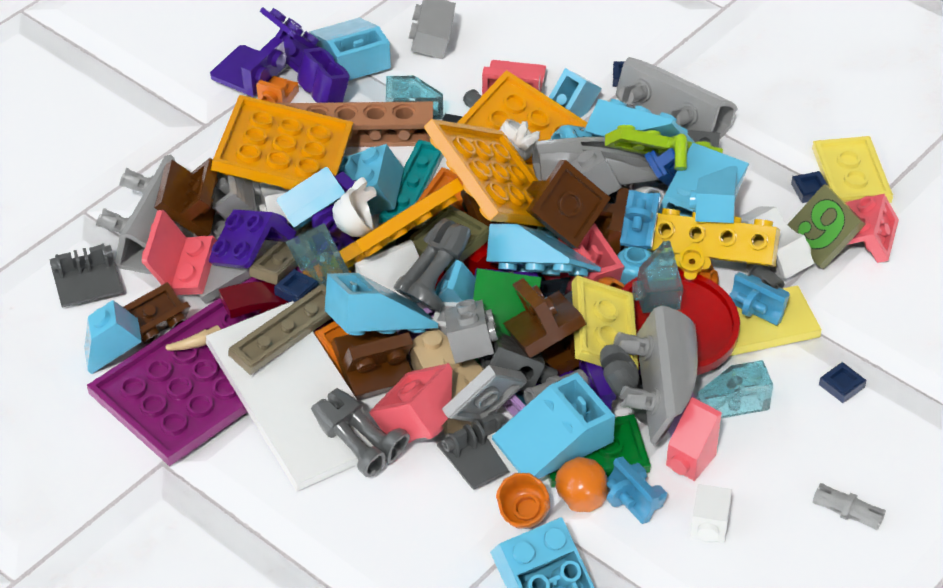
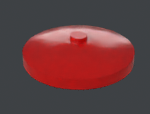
[621,269,740,375]

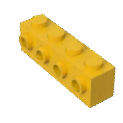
[647,208,780,267]

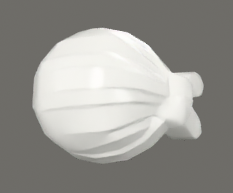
[500,119,540,161]
[332,177,376,237]

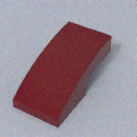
[219,281,289,319]

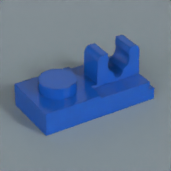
[644,148,678,187]

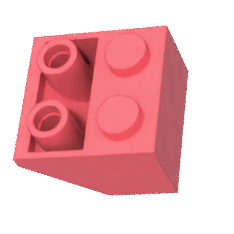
[540,223,624,281]

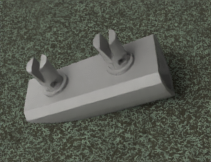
[615,57,738,139]
[532,137,659,193]
[96,154,177,274]
[613,305,698,446]

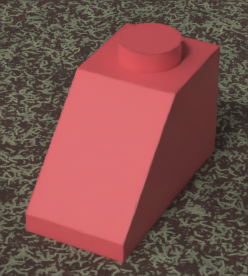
[666,397,722,481]

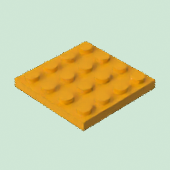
[457,70,588,175]
[211,95,353,190]
[424,119,545,227]
[320,178,463,269]

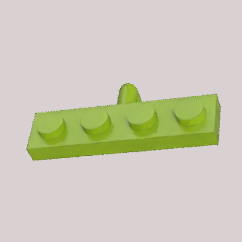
[605,125,723,171]

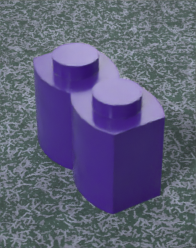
[297,47,350,103]

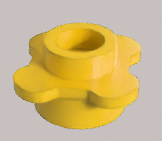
[673,243,711,280]

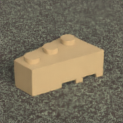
[410,328,483,435]

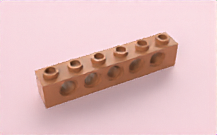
[276,101,434,147]

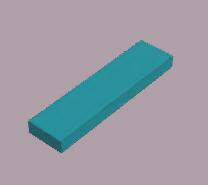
[379,140,444,224]

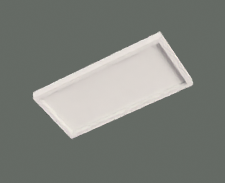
[206,301,373,492]

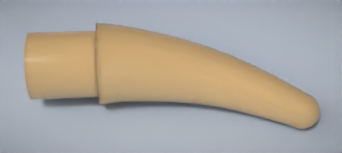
[166,325,221,351]

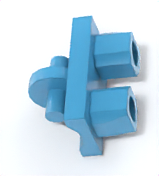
[620,190,661,249]
[729,272,790,325]
[607,456,667,524]

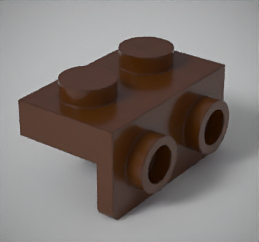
[123,282,191,345]

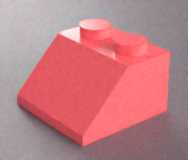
[369,363,452,443]

